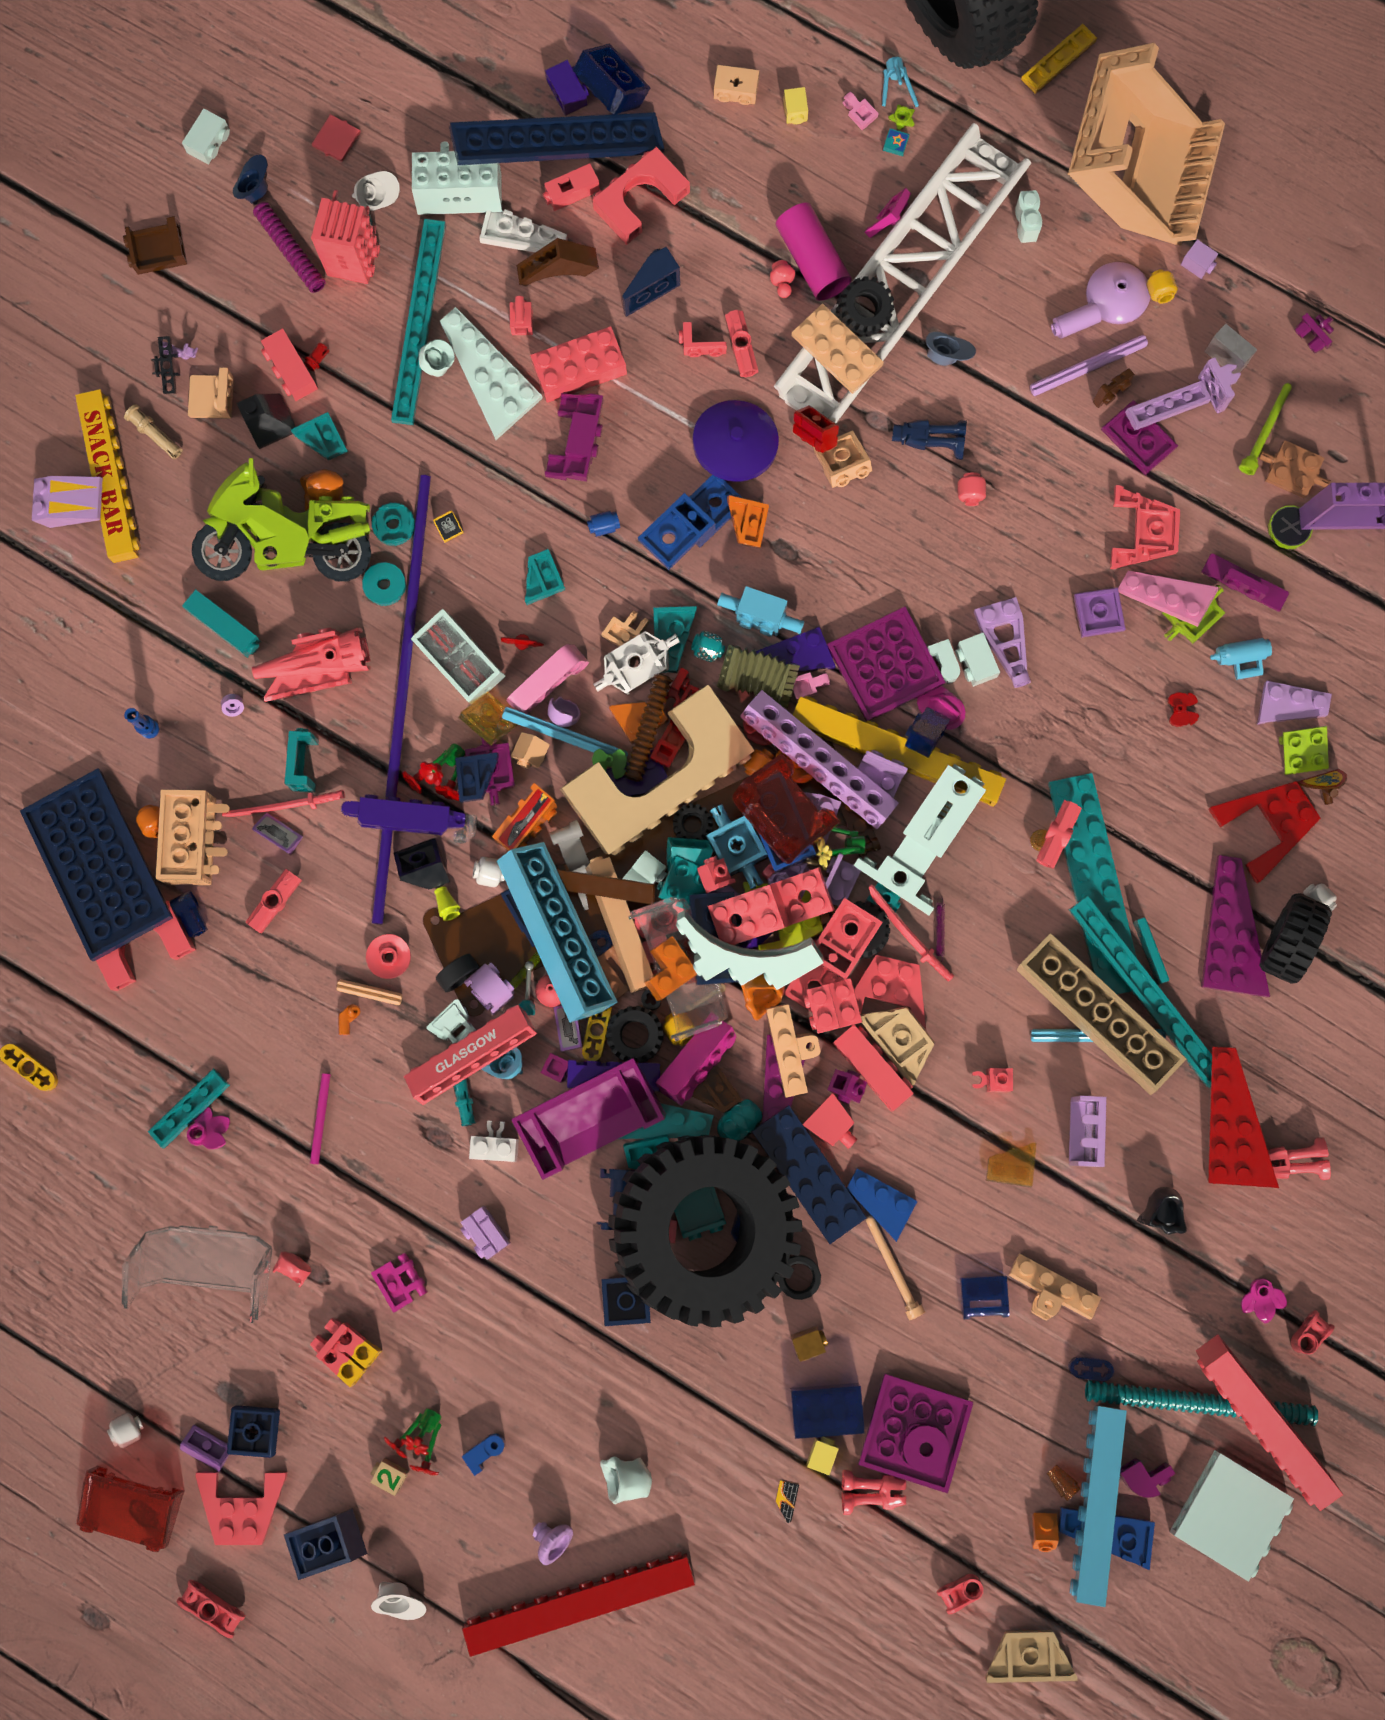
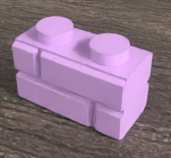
[460,1206,511,1260]

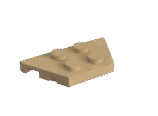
[861,1006,935,1086]
[985,1630,1078,1683]

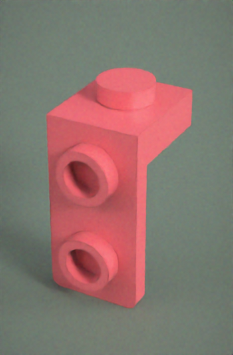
[679,322,727,357]

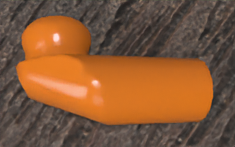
[338,1004,361,1035]

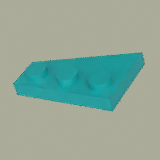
[653,606,697,673]

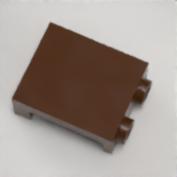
[123,216,187,275]

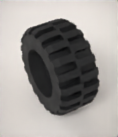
[1259,893,1332,984]

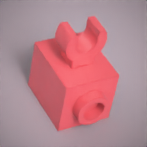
[972,1068,1013,1092]

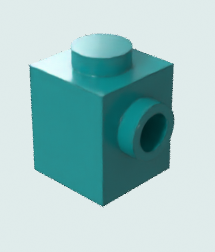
[865,882,902,917]

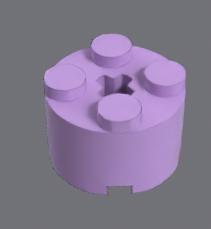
[464,963,515,1015]

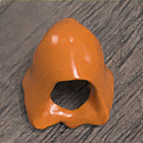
[300,469,344,511]
[741,973,785,1021]

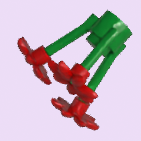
[384,1408,442,1476]

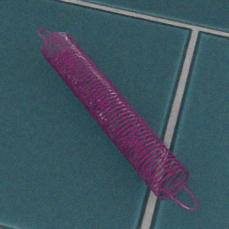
[936,897,945,962]

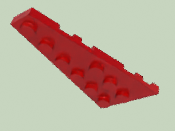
[1208,1046,1279,1188]

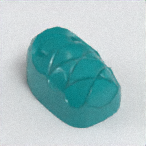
[717,1099,763,1142]

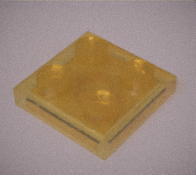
[459,692,518,746]

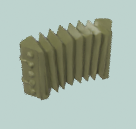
[717,644,800,708]

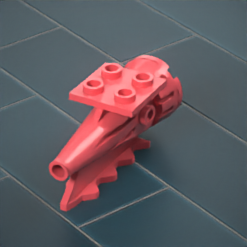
[252,627,371,702]

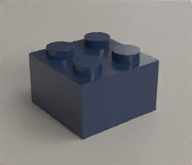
[602,1278,651,1326]

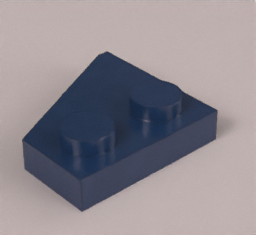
[455,752,499,803]

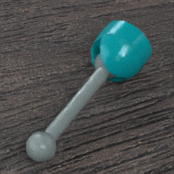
[519,961,536,1015]

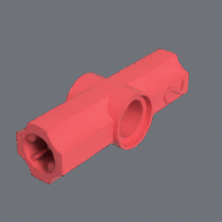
[725,310,758,378]
[1036,800,1082,869]
[246,869,302,934]

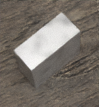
[1205,324,1257,374]

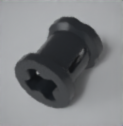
[641,989,661,1010]

